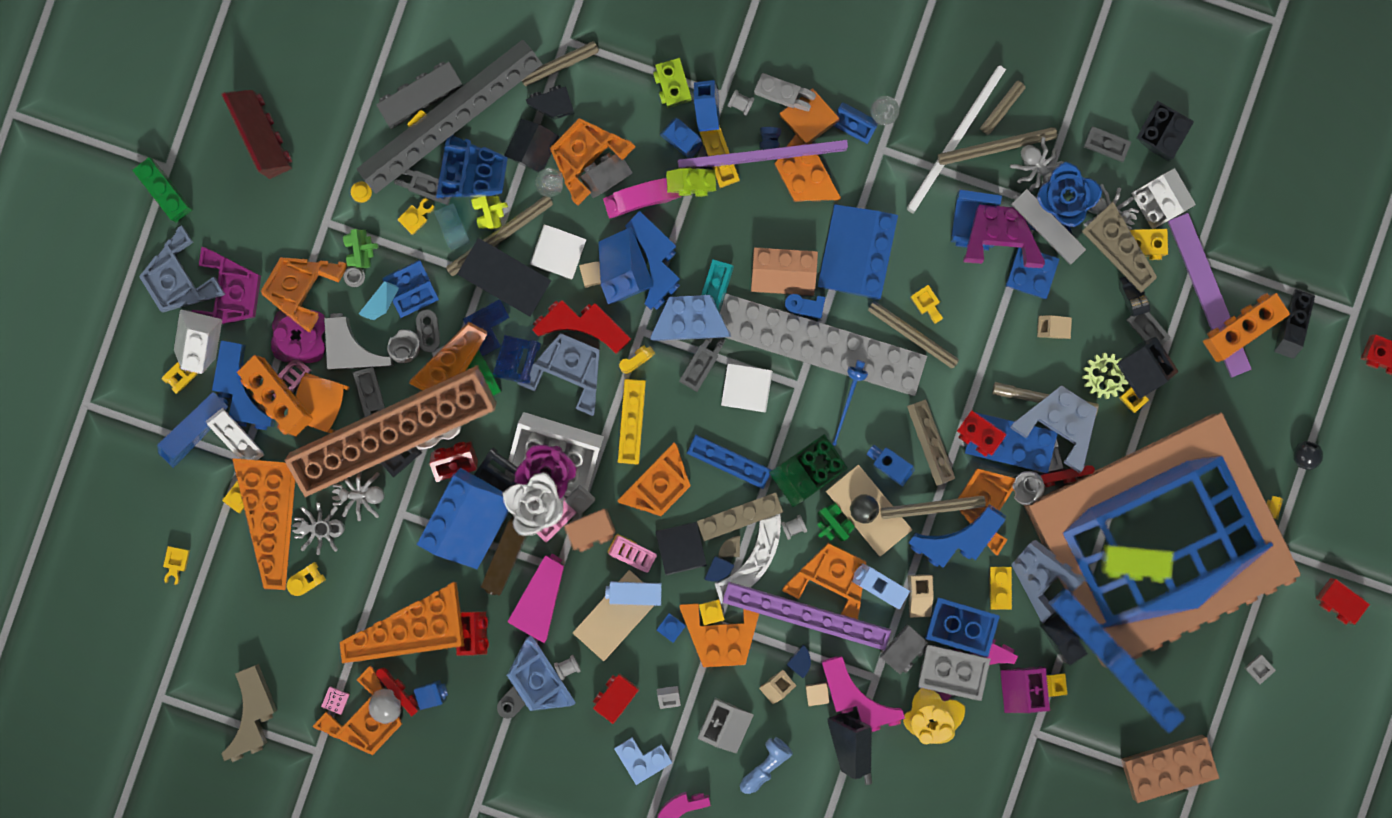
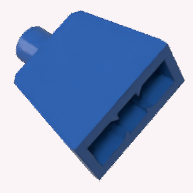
[660,118,703,159]
[866,445,915,487]

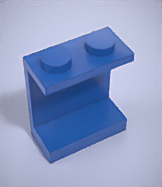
[951,190,1002,251]

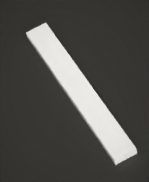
[907,66,1006,213]

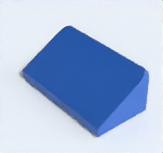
[833,102,879,144]

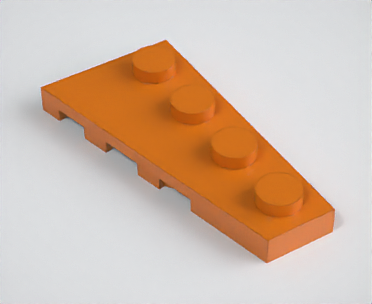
[409,322,487,390]

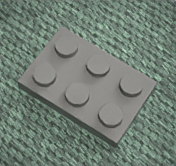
[918,645,990,701]

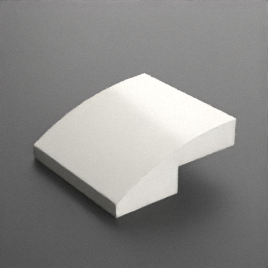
[530,225,586,279]
[721,364,773,413]

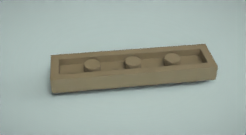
[907,399,955,486]
[697,492,784,541]

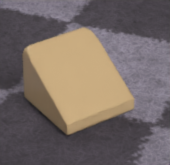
[805,682,829,706]

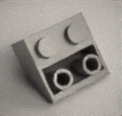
[698,697,754,754]

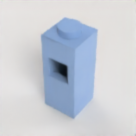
[852,563,910,610]
[605,581,662,606]

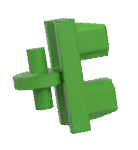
[343,229,379,268]

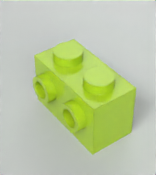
[653,58,692,109]
[666,168,716,197]

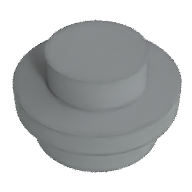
[344,266,365,287]

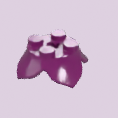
[271,310,325,363]
[515,445,577,499]

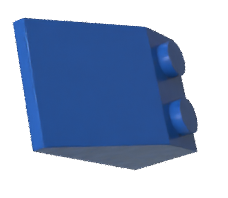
[599,227,654,304]
[925,598,1000,657]

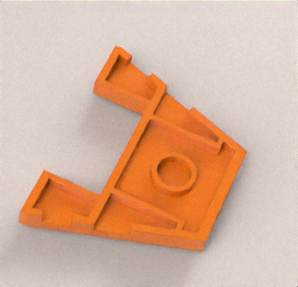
[550,118,636,205]
[261,257,347,332]
[958,469,1016,556]
[782,542,867,619]
[680,603,759,667]
[313,665,403,755]

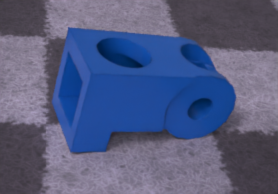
[785,294,826,319]

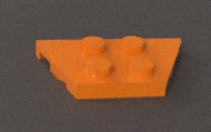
[775,134,841,201]
[617,443,691,516]

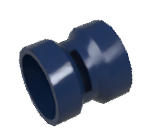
[759,127,781,150]

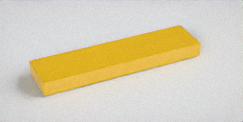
[618,379,646,465]

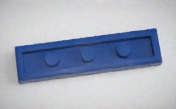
[687,435,772,489]

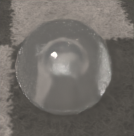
[870,96,900,125]
[535,168,563,197]

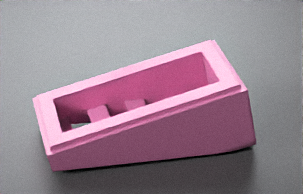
[273,359,311,397]
[608,535,657,573]

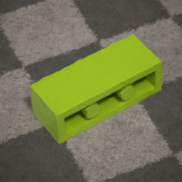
[1102,545,1173,582]

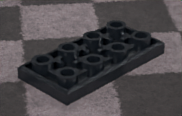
[457,237,552,317]

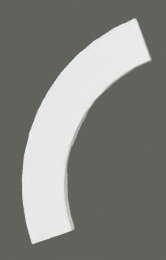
[715,514,781,604]

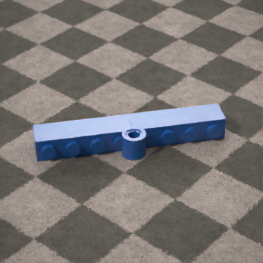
[1048,589,1185,733]

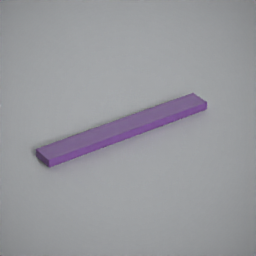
[678,140,848,169]
[1167,213,1252,377]
[722,581,891,651]

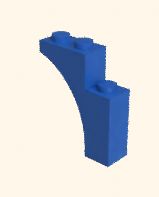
[625,211,680,310]
[212,341,275,430]
[909,504,1006,568]

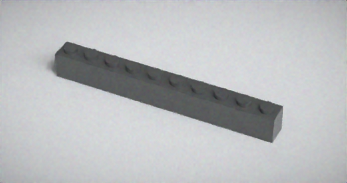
[356,40,543,194]

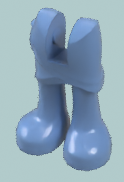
[740,737,793,794]

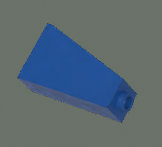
[157,392,228,468]

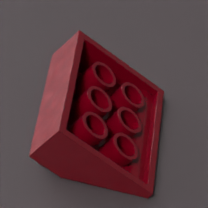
[222,90,293,179]

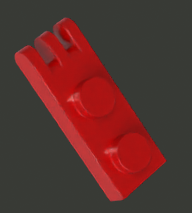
[1040,465,1095,487]
[376,667,420,717]

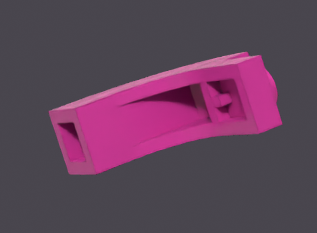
[603,178,681,219]
[657,792,711,818]

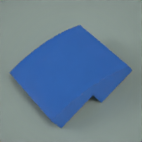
[382,260,439,318]

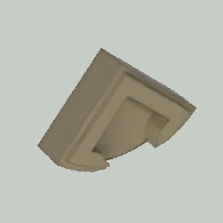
[719,536,740,557]

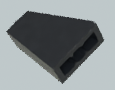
[1040,614,1088,665]
[827,713,872,779]

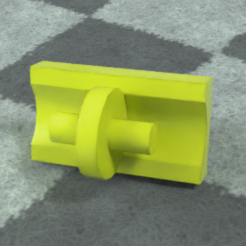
[471,195,508,229]

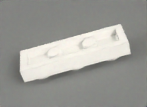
[206,408,264,460]

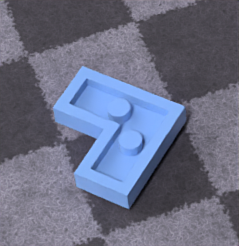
[614,737,672,785]

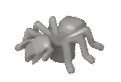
[1010,137,1063,192]
[1084,184,1139,230]
[332,471,385,521]
[292,503,345,555]

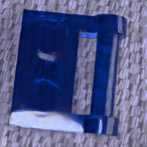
[493,335,541,384]

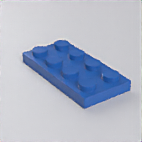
[965,412,1058,473]

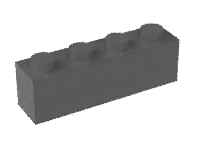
[376,62,463,129]

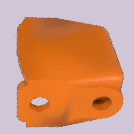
[295,372,350,433]

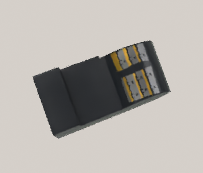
[1119,277,1150,317]

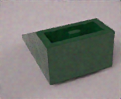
[769,434,848,507]

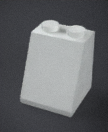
[174,310,222,374]

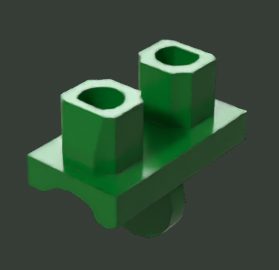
[817,503,855,542]

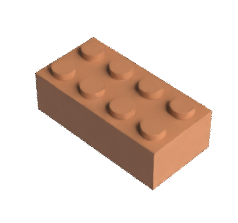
[1121,735,1219,803]

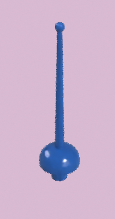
[832,360,869,446]

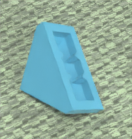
[359,281,399,320]

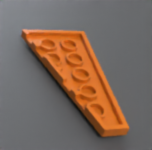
[232,458,295,590]
[340,582,464,663]

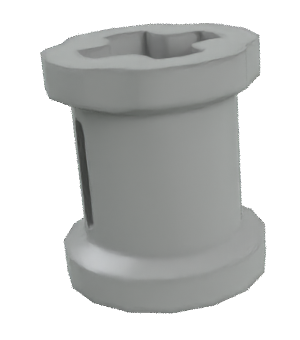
[728,90,755,116]
[781,514,808,540]
[554,655,581,680]

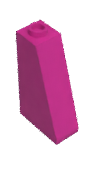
[508,554,565,643]

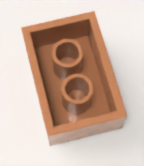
[564,508,616,552]

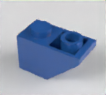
[694,80,720,132]
[414,680,448,710]

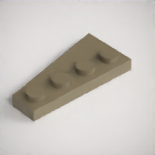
[1082,202,1157,292]

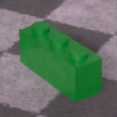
[132,157,193,223]

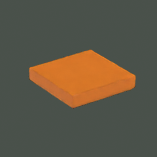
[780,88,839,145]

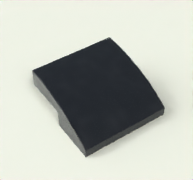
[655,522,707,576]

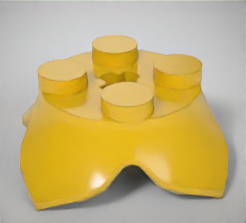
[903,688,965,744]

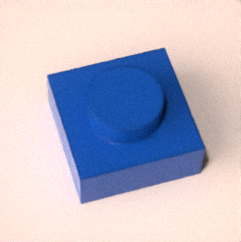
[657,613,686,643]

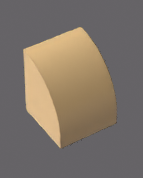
[579,262,601,288]
[1037,316,1072,339]
[759,670,796,704]

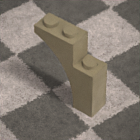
[221,664,278,762]

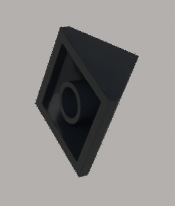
[504,118,560,174]

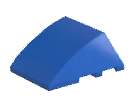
[436,134,508,198]

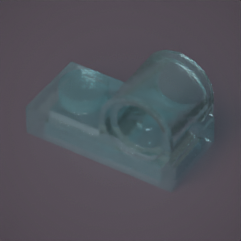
[434,203,471,251]

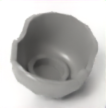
[387,329,420,363]
[1012,471,1045,505]
[369,689,401,724]

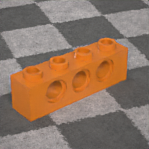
[1203,293,1290,362]
[237,355,314,436]

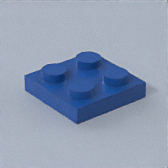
[1006,247,1059,299]

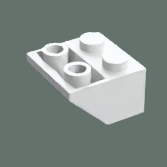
[1131,168,1196,229]

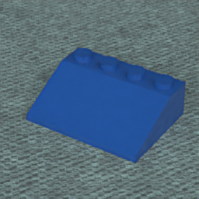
[817,205,898,300]
[417,468,509,569]

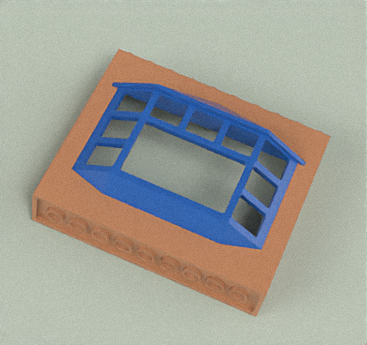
[1024,413,1301,668]

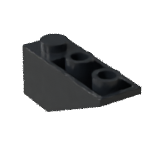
[1274,289,1315,359]

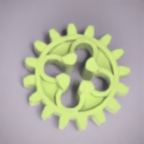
[1082,353,1128,399]

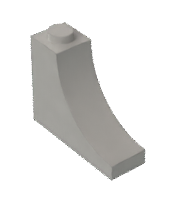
[325,313,394,370]

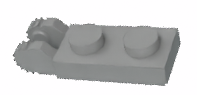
[754,73,816,111]

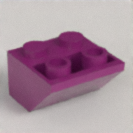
[1000,666,1050,713]

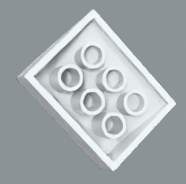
[505,412,604,496]

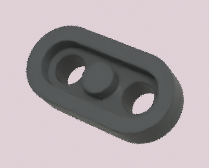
[416,310,441,352]
[497,686,525,719]

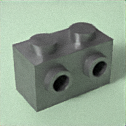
[580,152,633,198]
[880,625,928,674]

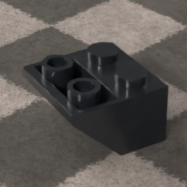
[1136,101,1194,161]
[1117,336,1179,399]

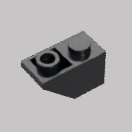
[526,85,575,120]

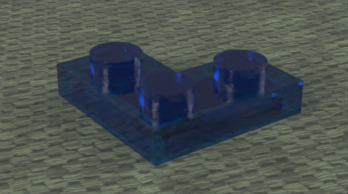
[463,299,510,356]

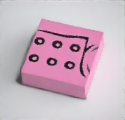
[321,686,350,715]

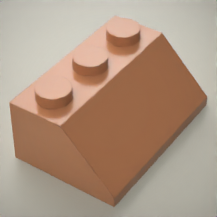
[751,248,818,296]

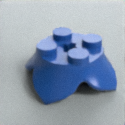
[1037,162,1103,227]

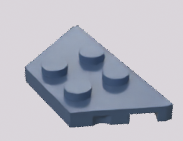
[651,295,731,341]
[507,635,576,711]

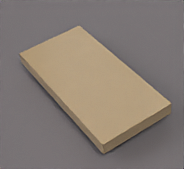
[826,465,912,557]
[573,570,654,661]

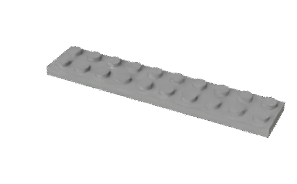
[720,294,927,396]

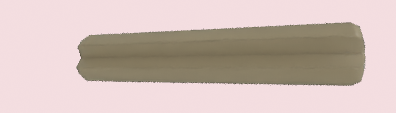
[980,81,1026,135]

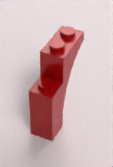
[532,300,631,355]

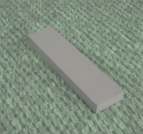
[1011,189,1086,265]

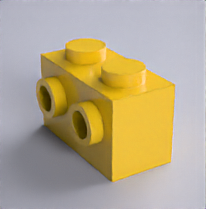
[1130,229,1168,260]

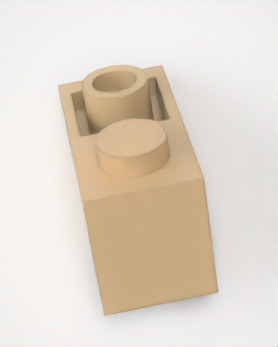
[908,574,933,618]

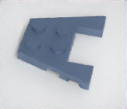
[139,225,225,312]
[517,333,600,416]
[1010,386,1097,473]
[1012,540,1086,623]

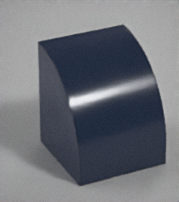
[704,556,734,582]
[786,644,811,678]

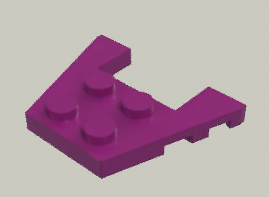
[963,204,1045,268]
[192,247,261,324]

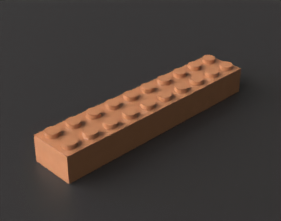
[285,366,497,497]

